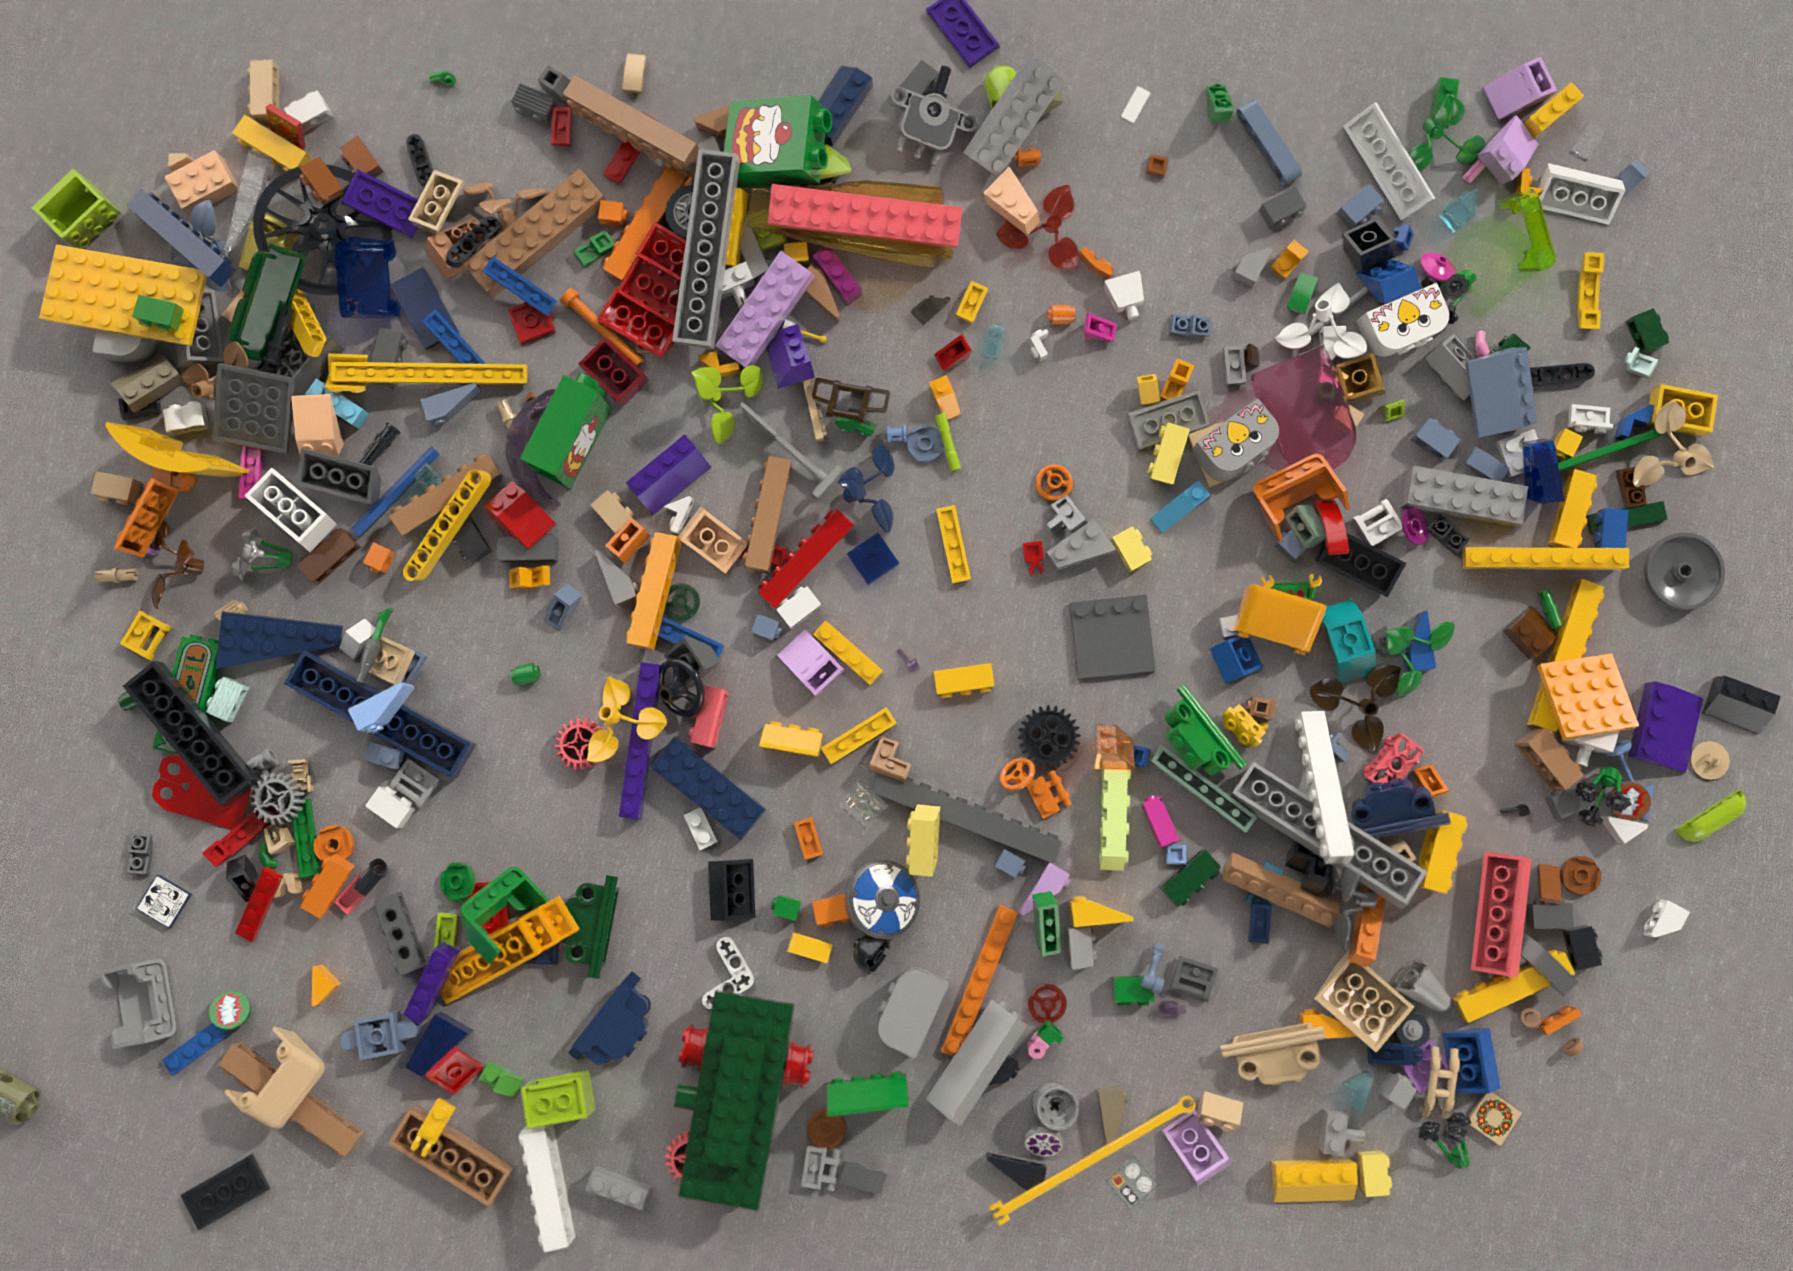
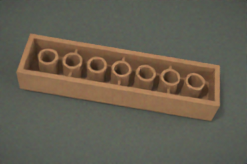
[562,76,699,179]
[464,168,606,298]

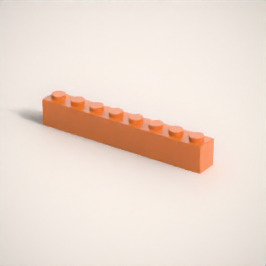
[603,165,692,283]

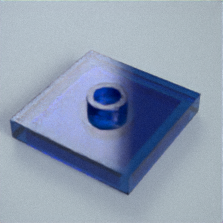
[846,532,900,585]

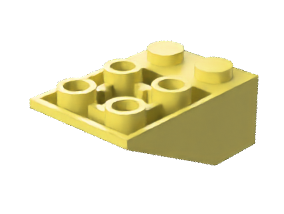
[239,214,299,271]

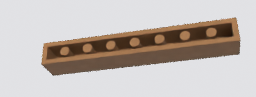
[219,1042,365,1157]

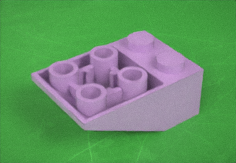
[1482,57,1557,120]
[777,629,844,697]

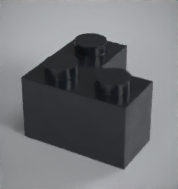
[1285,841,1331,895]

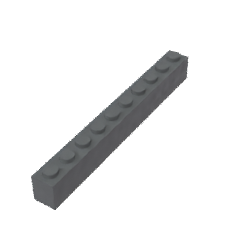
[871,773,1062,863]

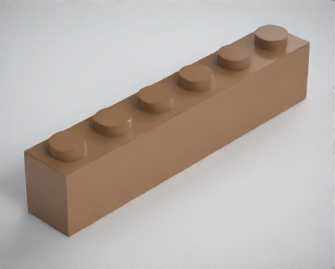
[389,453,501,536]
[743,456,792,574]
[1222,852,1340,928]

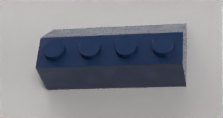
[818,66,873,147]

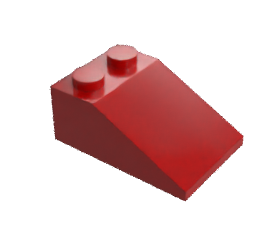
[484,481,556,550]

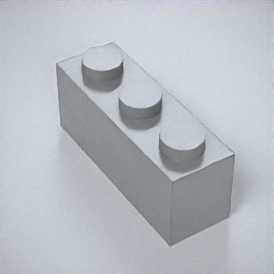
[585,1166,652,1210]

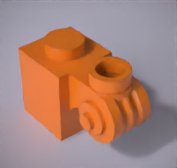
[152,466,196,492]

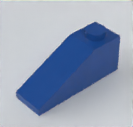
[1403,611,1436,672]

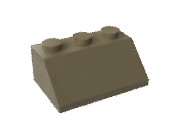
[111,353,184,413]

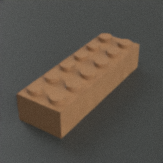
[388,1105,515,1207]

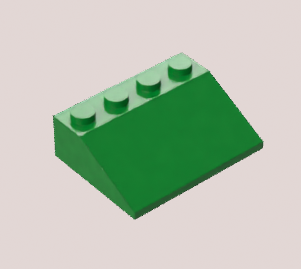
[827,1071,909,1117]

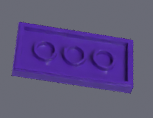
[926,0,1000,69]
[341,169,419,239]

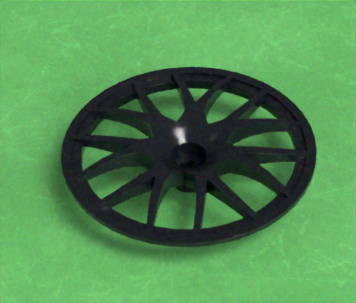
[253,164,392,296]

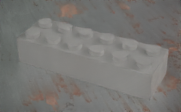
[963,55,1066,177]
[1401,466,1528,528]

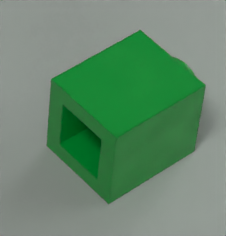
[771,894,802,921]

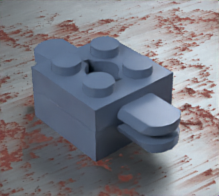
[340,1010,421,1060]

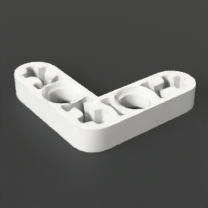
[702,937,754,1009]

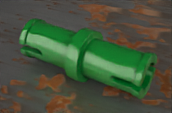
[1537,589,1564,630]

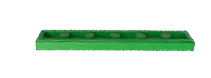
[1547,429,1664,475]

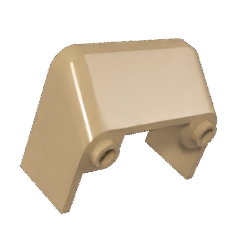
[224,1026,325,1129]

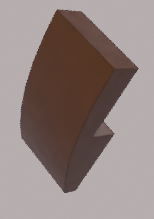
[1616,467,1647,507]

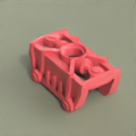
[1363,733,1425,783]

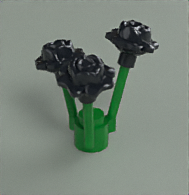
[1575,766,1632,826]
[1418,1112,1471,1169]

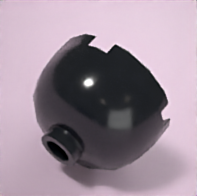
[853,935,890,974]

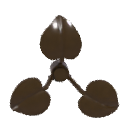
[1309,664,1401,752]

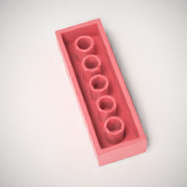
[1471,851,1532,977]

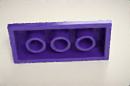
[626,434,711,515]

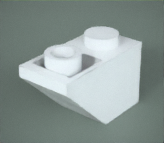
[1643,900,1690,937]

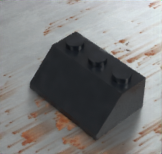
[1702,675,1781,734]
[708,859,756,921]

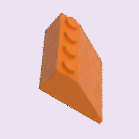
[114,477,180,558]

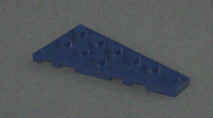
[216,611,343,669]

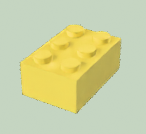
[906,805,940,877]

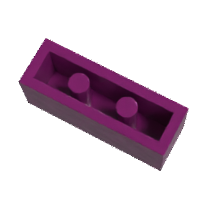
[813,244,862,306]

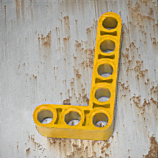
[242,289,327,357]

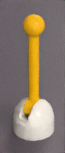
[782,319,827,343]

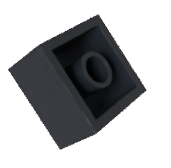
[1342,218,1396,272]

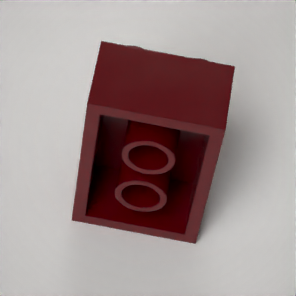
[578,337,649,407]

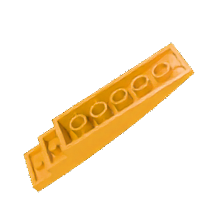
[440,895,580,1005]

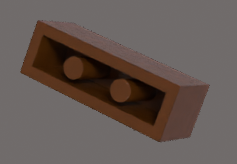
[297,527,361,585]

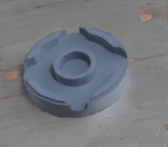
[906,424,944,463]

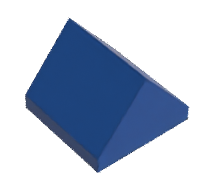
[1129,745,1151,768]

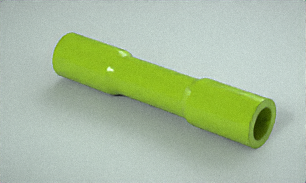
[934,413,961,471]

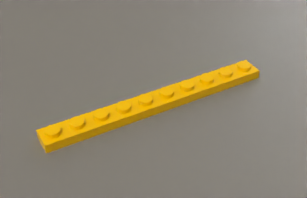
[331,362,528,385]

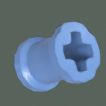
[887,425,907,443]

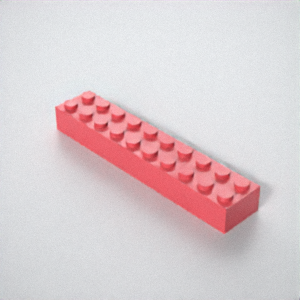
[768,184,962,248]

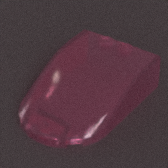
[1250,344,1356,470]

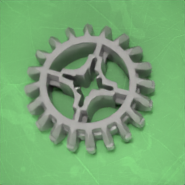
[250,772,305,825]

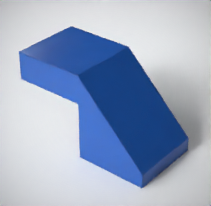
[1614,404,1654,441]

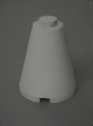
[1395,959,1451,1012]

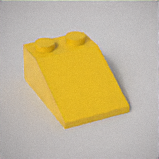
[1068,896,1134,927]

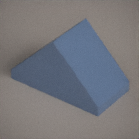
[1616,158,1650,198]

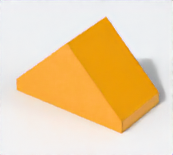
[311,964,342,1006]

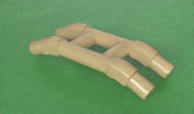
[1422,1047,1460,1119]

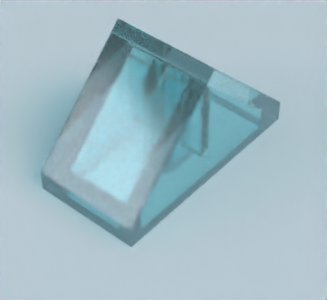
[413,463,443,488]

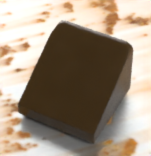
[1244,344,1260,367]

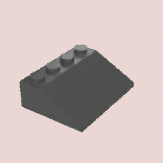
[253,327,345,396]

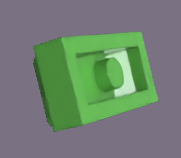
[479,1061,524,1098]

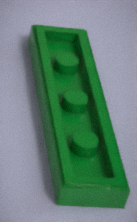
[292,799,321,879]

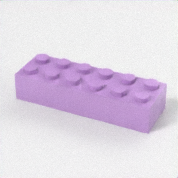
[715,251,815,367]

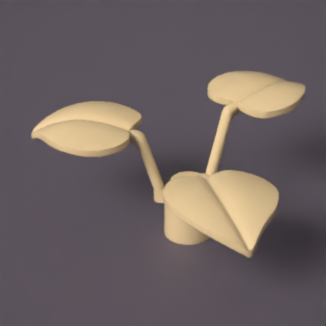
[1633,401,1714,487]

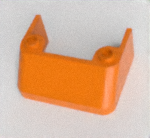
[1253,454,1350,543]

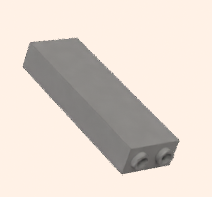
[926,1000,1028,1126]

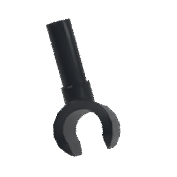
[1500,804,1530,817]

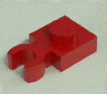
[1022,540,1044,576]

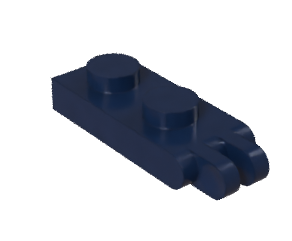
[1367,1043,1423,1066]

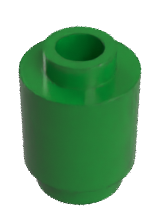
[511,663,541,685]

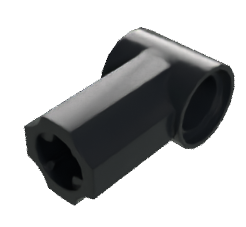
[352,858,388,897]

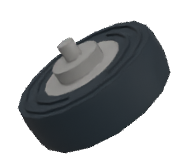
[1393,1012,1430,1048]

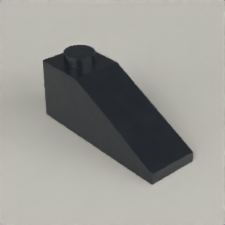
[987,1152,1047,1191]

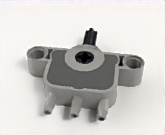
[887,65,977,166]

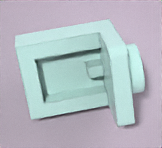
[1625,347,1658,379]

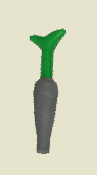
[356,608,393,685]

